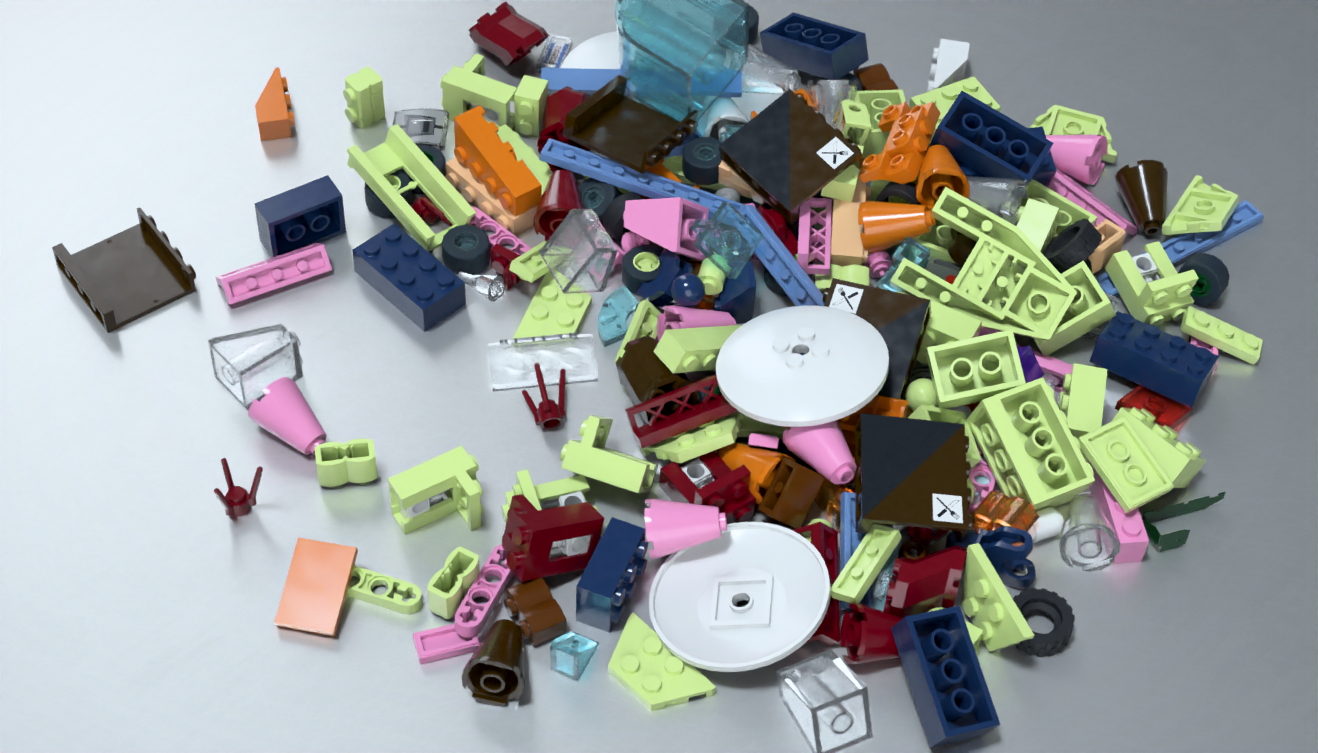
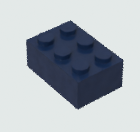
[254,175,346,258]
[576,517,648,633]

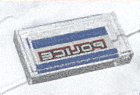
[535,34,573,73]

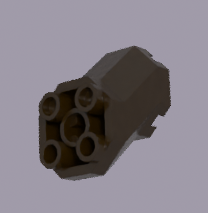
[616,335,699,424]

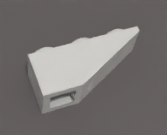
[927,39,970,92]

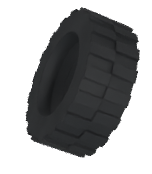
[1043,219,1102,274]
[1013,588,1075,657]

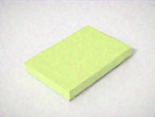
[1078,416,1175,513]

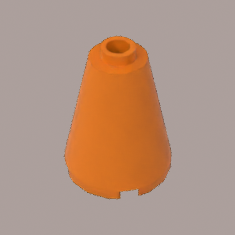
[916,145,970,210]
[858,201,935,254]
[716,442,796,506]

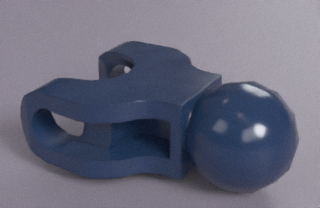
[636,248,705,310]
[945,526,1036,588]

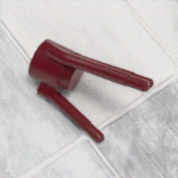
[412,197,453,253]
[522,363,566,429]
[214,458,263,517]

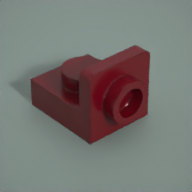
[490,243,522,290]

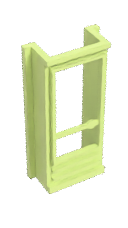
[347,124,476,252]

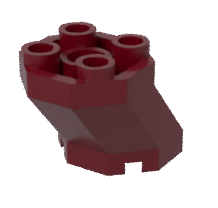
[468,2,549,66]
[537,86,591,173]
[883,545,967,618]

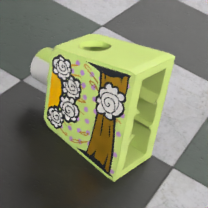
[832,99,871,146]

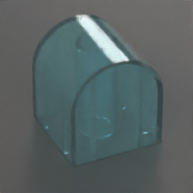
[615,0,749,122]

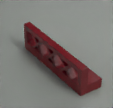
[625,374,738,448]
[792,522,840,646]

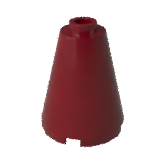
[533,170,587,244]
[840,603,903,665]

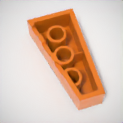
[454,105,542,217]

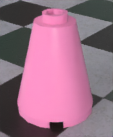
[1046,134,1108,185]
[657,305,736,341]
[248,377,327,455]
[783,420,857,484]
[645,499,727,559]

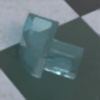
[876,236,930,292]

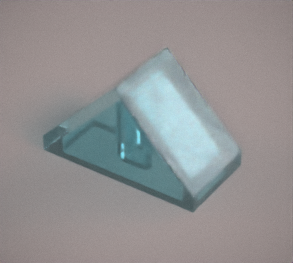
[550,631,599,681]

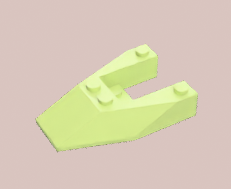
[890,187,1077,340]

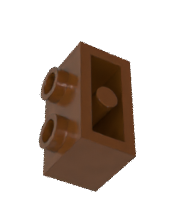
[758,457,825,529]

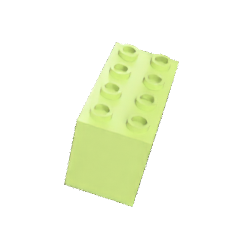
[967,377,1095,522]

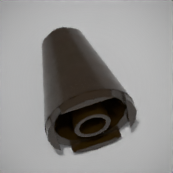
[1115,160,1168,235]
[462,619,525,706]

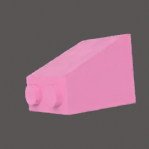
[623,197,709,261]

